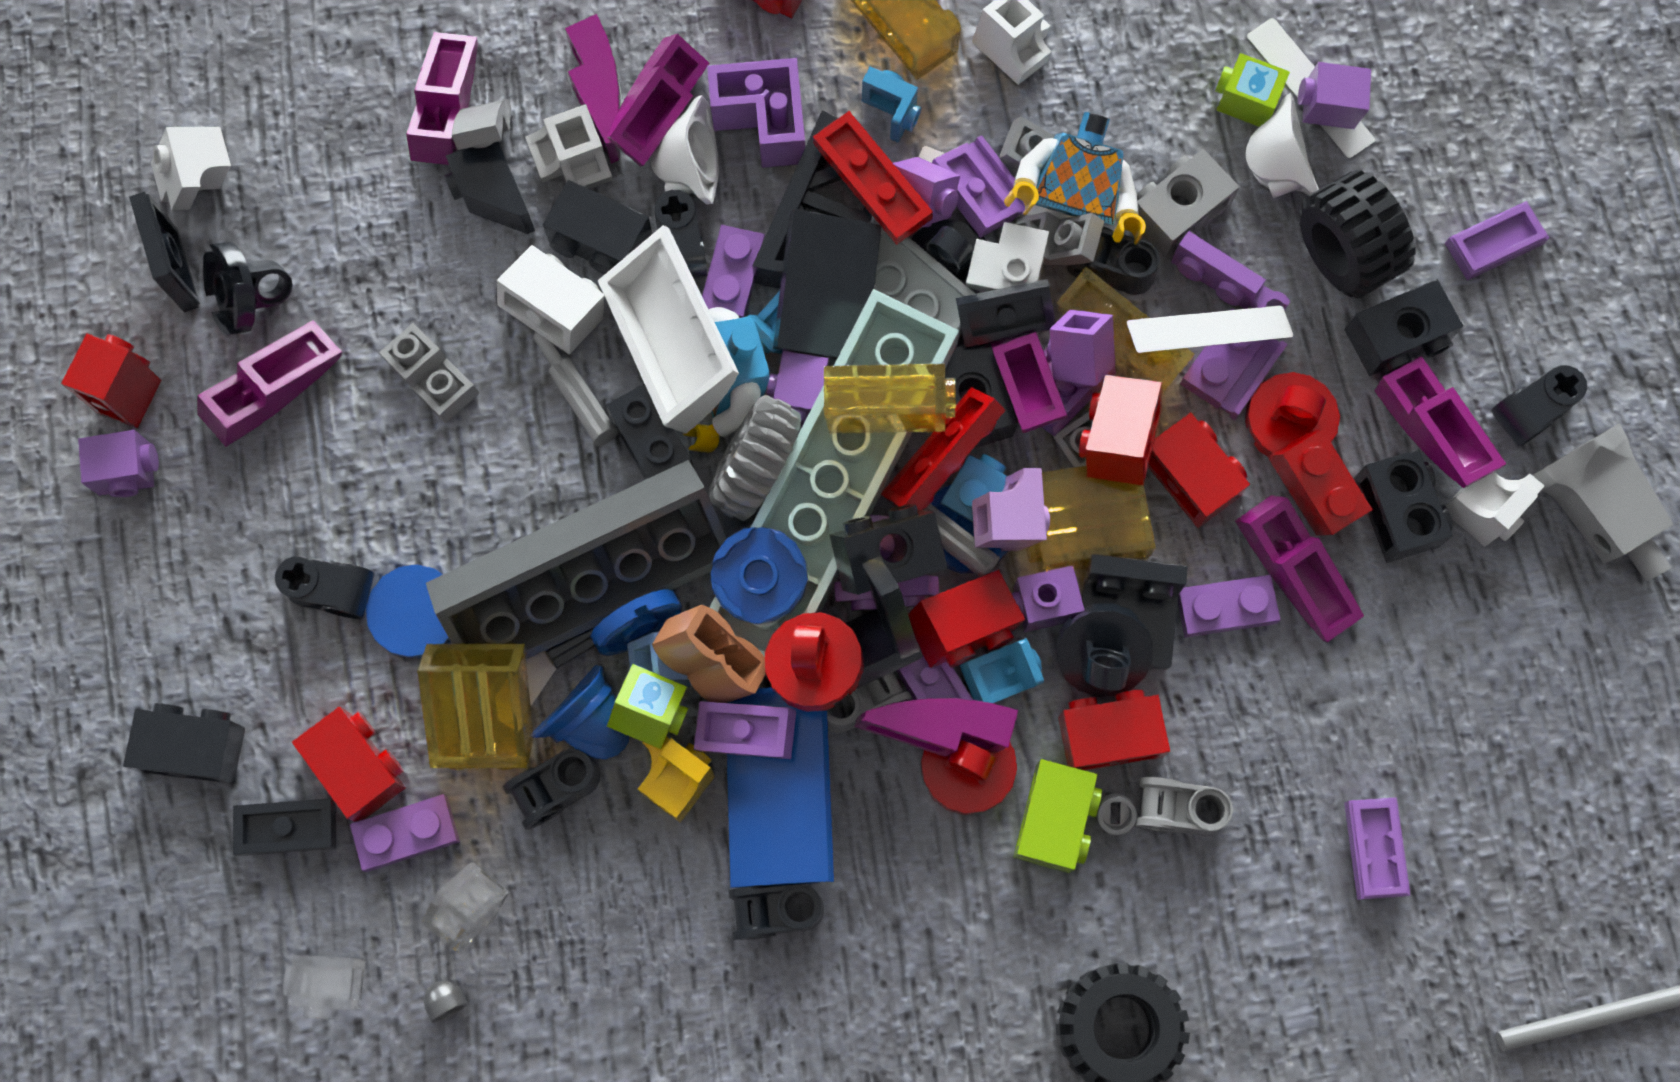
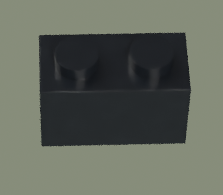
[543,179,653,275]
[123,703,245,784]

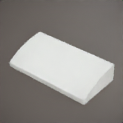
[598,225,739,433]

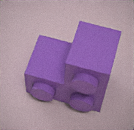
[707,58,805,168]

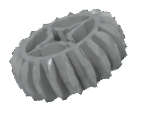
[707,395,801,521]

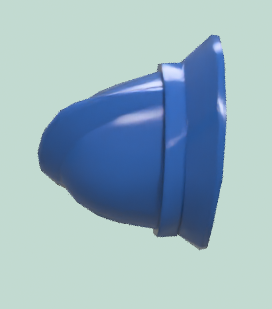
[530,665,629,760]

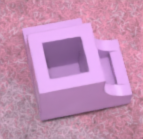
[972,468,1050,551]

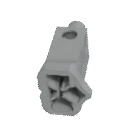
[1532,423,1674,581]

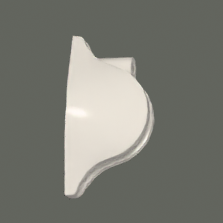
[1246,93,1319,198]
[650,95,719,205]

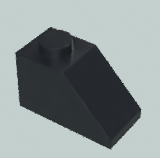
[444,141,535,234]

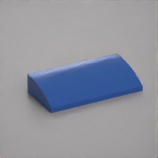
[727,687,834,888]

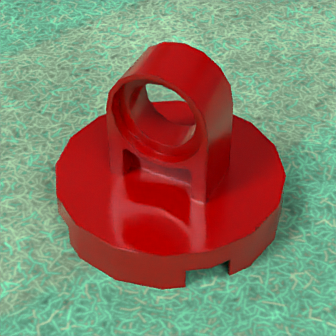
[1245,372,1340,457]
[765,612,863,712]
[920,740,1017,815]

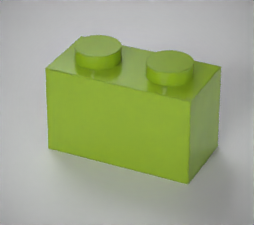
[1013,759,1102,873]

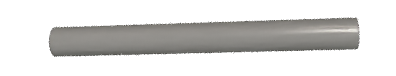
[1496,985,1680,1051]

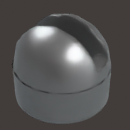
[1096,793,1137,835]
[423,981,468,1023]

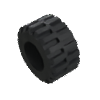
[1299,170,1416,298]
[1056,963,1190,1082]

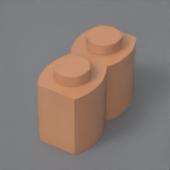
[652,605,766,703]

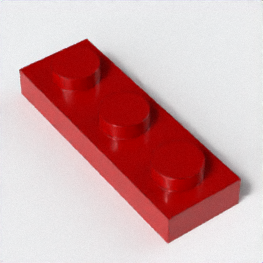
[813,111,933,245]
[881,387,1006,510]

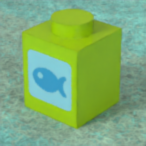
[1215,53,1290,127]
[606,664,689,749]

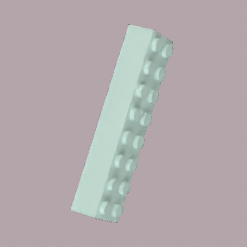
[709,289,959,657]

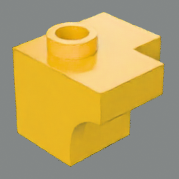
[638,736,715,823]

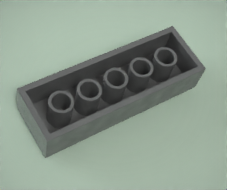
[426,460,727,684]

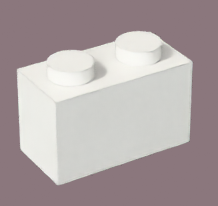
[497,245,605,355]

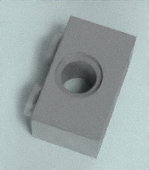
[1137,149,1240,258]

